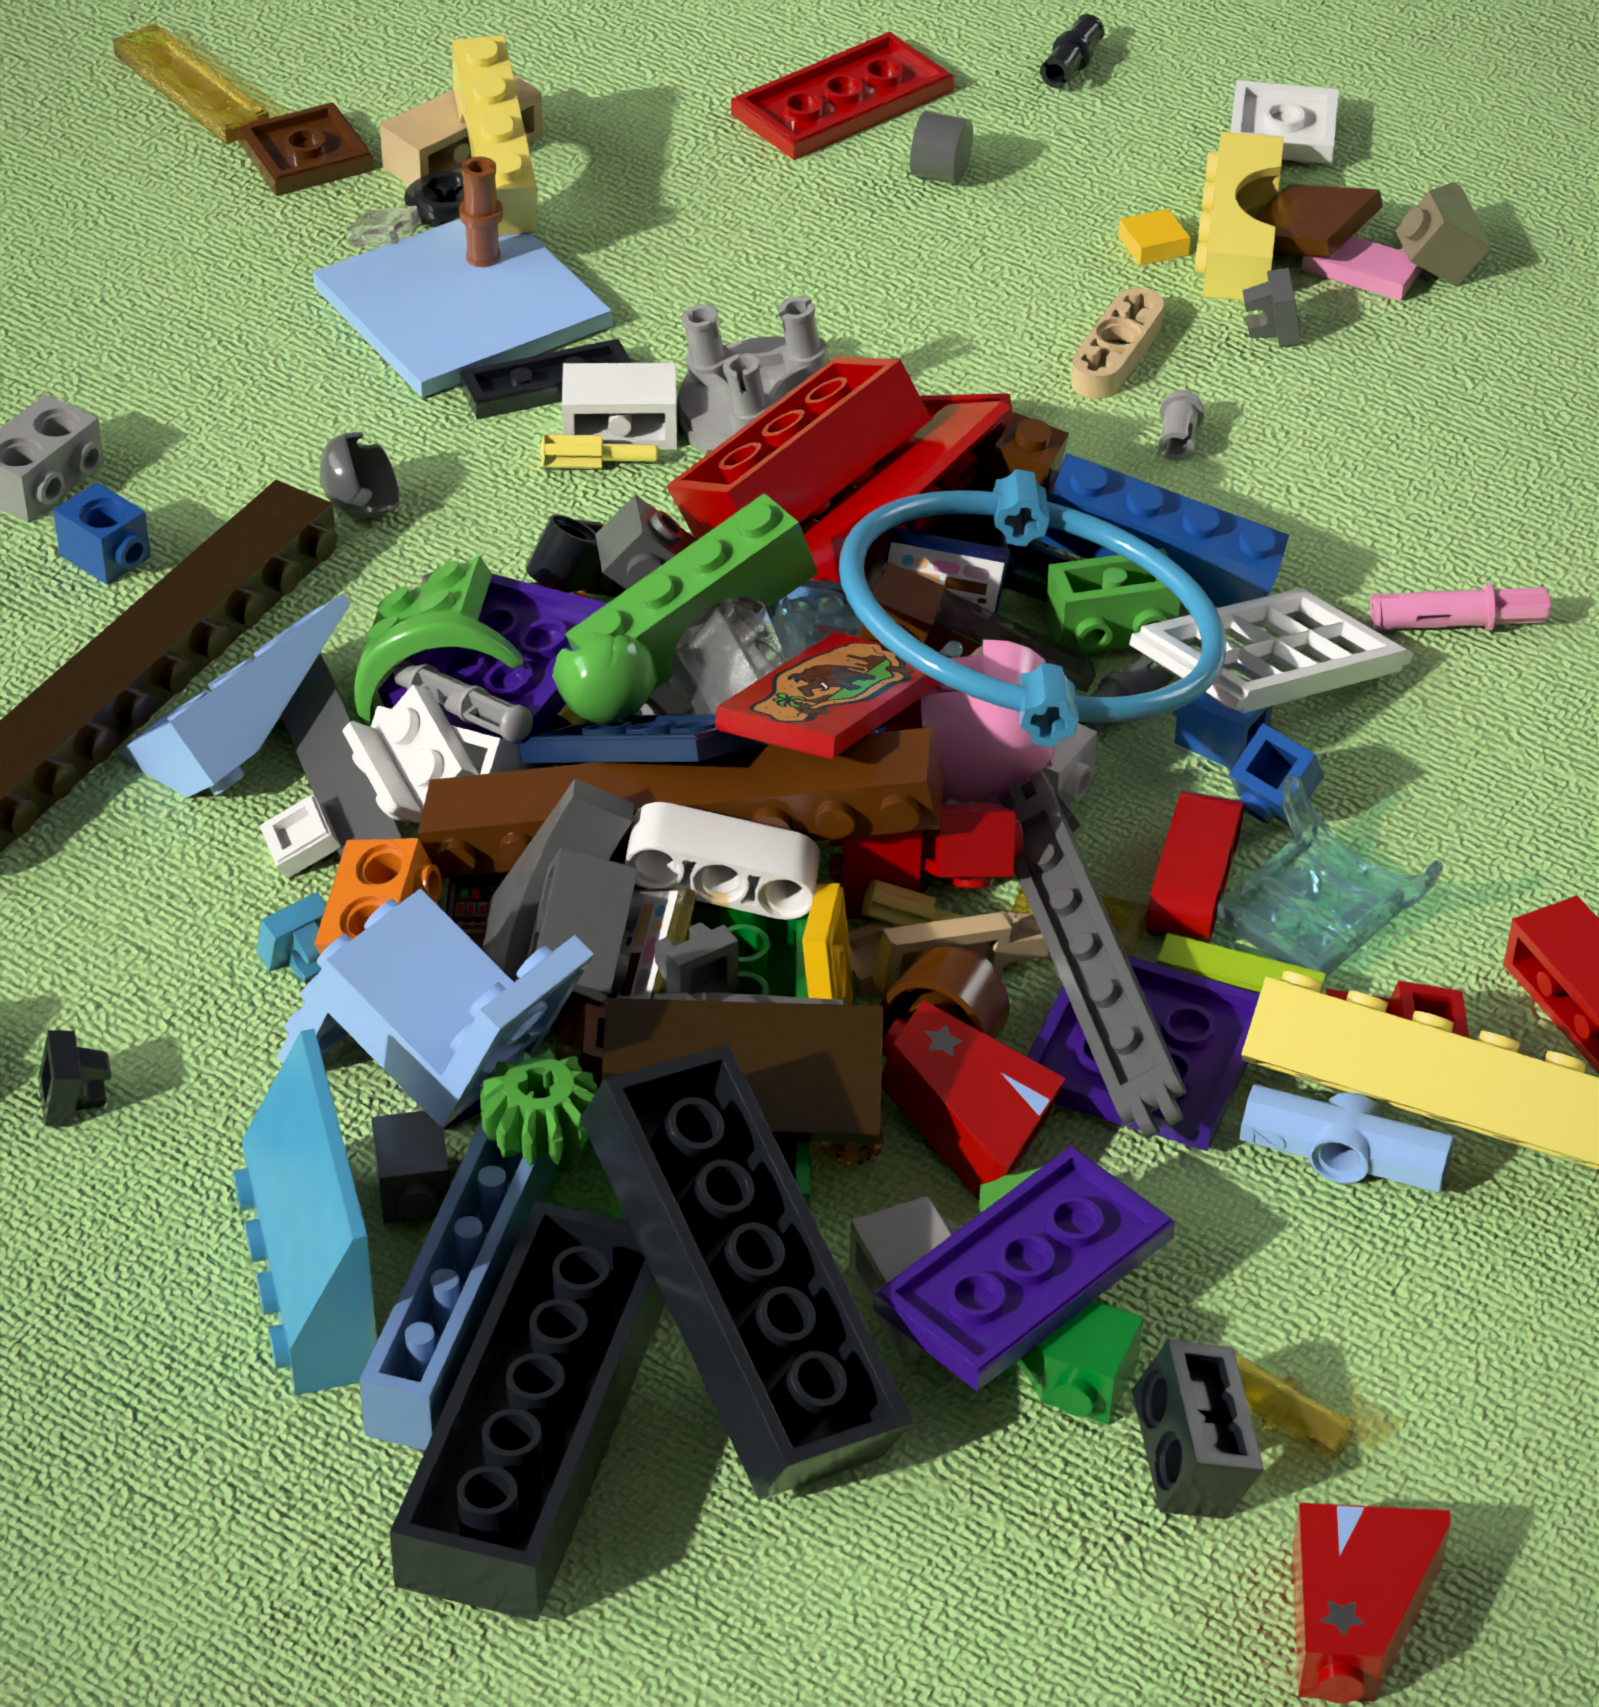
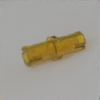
[1234,1349,1356,1461]

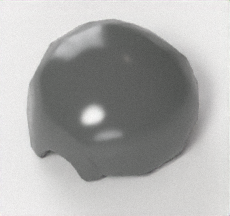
[320,432,399,520]

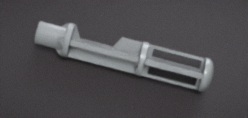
[394,662,533,743]

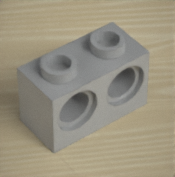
[0,394,104,523]

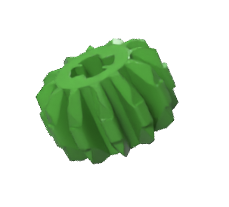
[480,1048,597,1167]

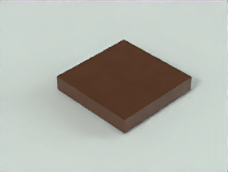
[237,102,374,196]
[1252,184,1383,257]

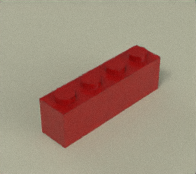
[1504,895,1599,1074]

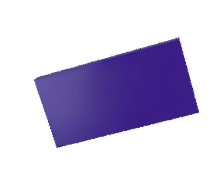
[873,1145,1175,1391]

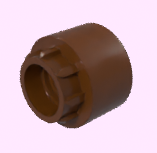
[880,946,1010,1039]

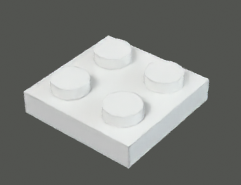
[1230,80,1339,164]

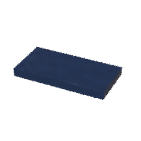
[519,714,767,763]

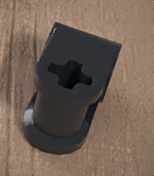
[525,514,626,597]

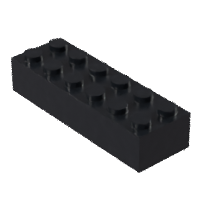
[580,1043,913,1500]
[389,1200,666,1622]

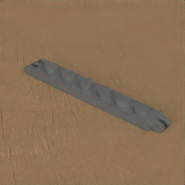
[986,770,1187,1139]

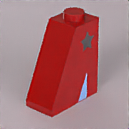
[881,1000,1065,1201]
[1292,1502,1451,1703]

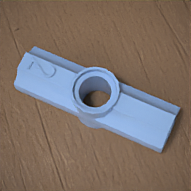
[1239,1084,1455,1193]

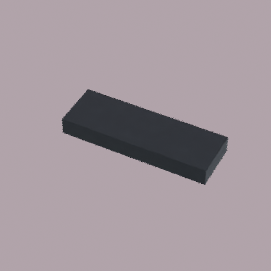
[460,339,632,420]

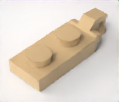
[873,912,1049,995]

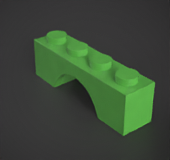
[565,493,818,691]

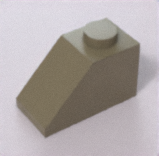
[1395,182,1492,286]

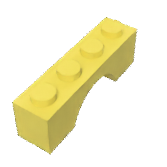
[452,35,537,236]
[1194,131,1284,300]

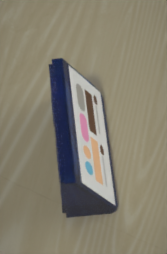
[879,528,1010,621]

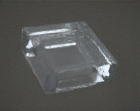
[346,206,421,247]

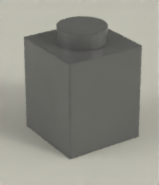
[371,1111,450,1224]

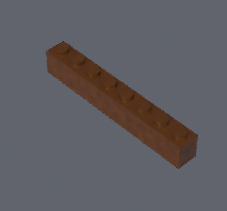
[418,727,945,878]

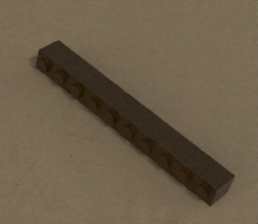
[0,480,337,853]

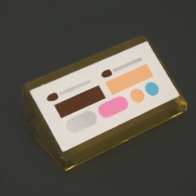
[600,888,696,1009]

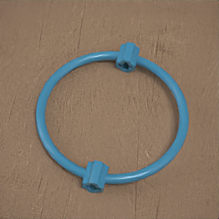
[839,469,1227,747]

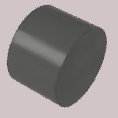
[910,110,973,184]

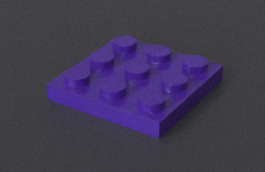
[377,574,608,745]
[1027,955,1260,1151]

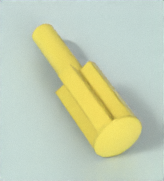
[541,434,659,469]
[861,878,965,927]

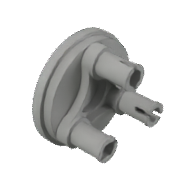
[677,297,831,454]

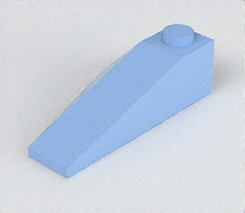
[117,594,350,798]

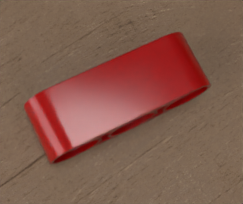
[1145,790,1245,943]

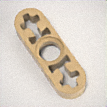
[1071,288,1164,399]

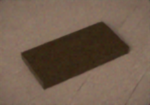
[601,998,883,1144]

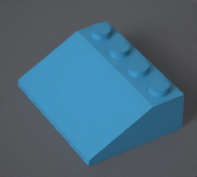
[233,1029,377,1395]

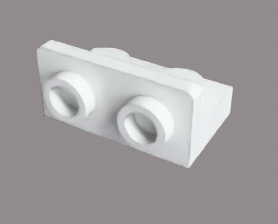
[342,684,479,824]

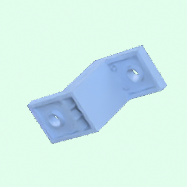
[277,888,594,1128]

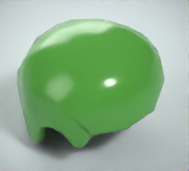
[552,632,657,725]

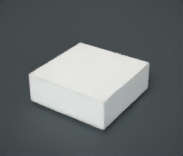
[260,794,341,879]

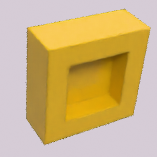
[1118,209,1190,266]

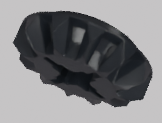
[404,171,464,228]

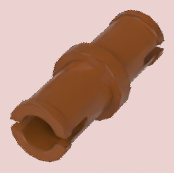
[459,156,503,267]

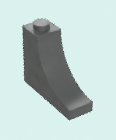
[482,779,634,982]

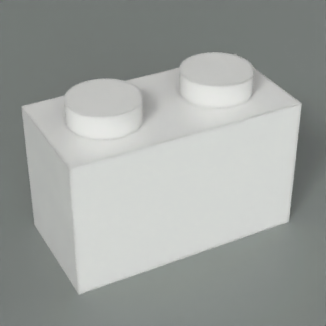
[562,363,677,449]

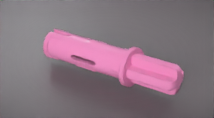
[1370,583,1551,631]

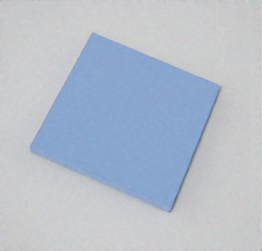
[313,219,612,398]

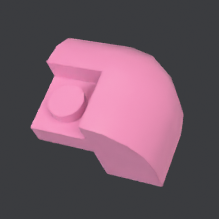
[921,640,1056,804]

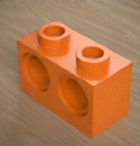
[314,838,442,955]

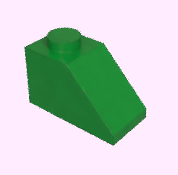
[1018,1301,1144,1425]

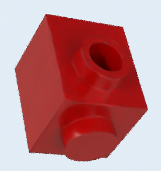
[921,803,1023,888]

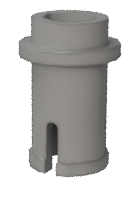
[1158,390,1205,460]

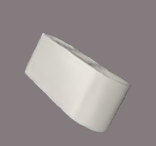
[625,802,820,920]

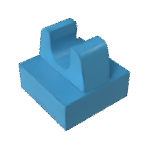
[256,892,326,982]

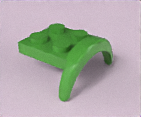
[354,555,523,727]

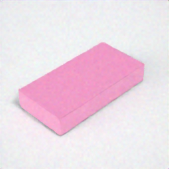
[1301,236,1422,300]

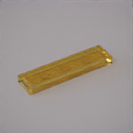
[113,23,269,145]

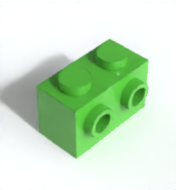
[1045,548,1180,658]

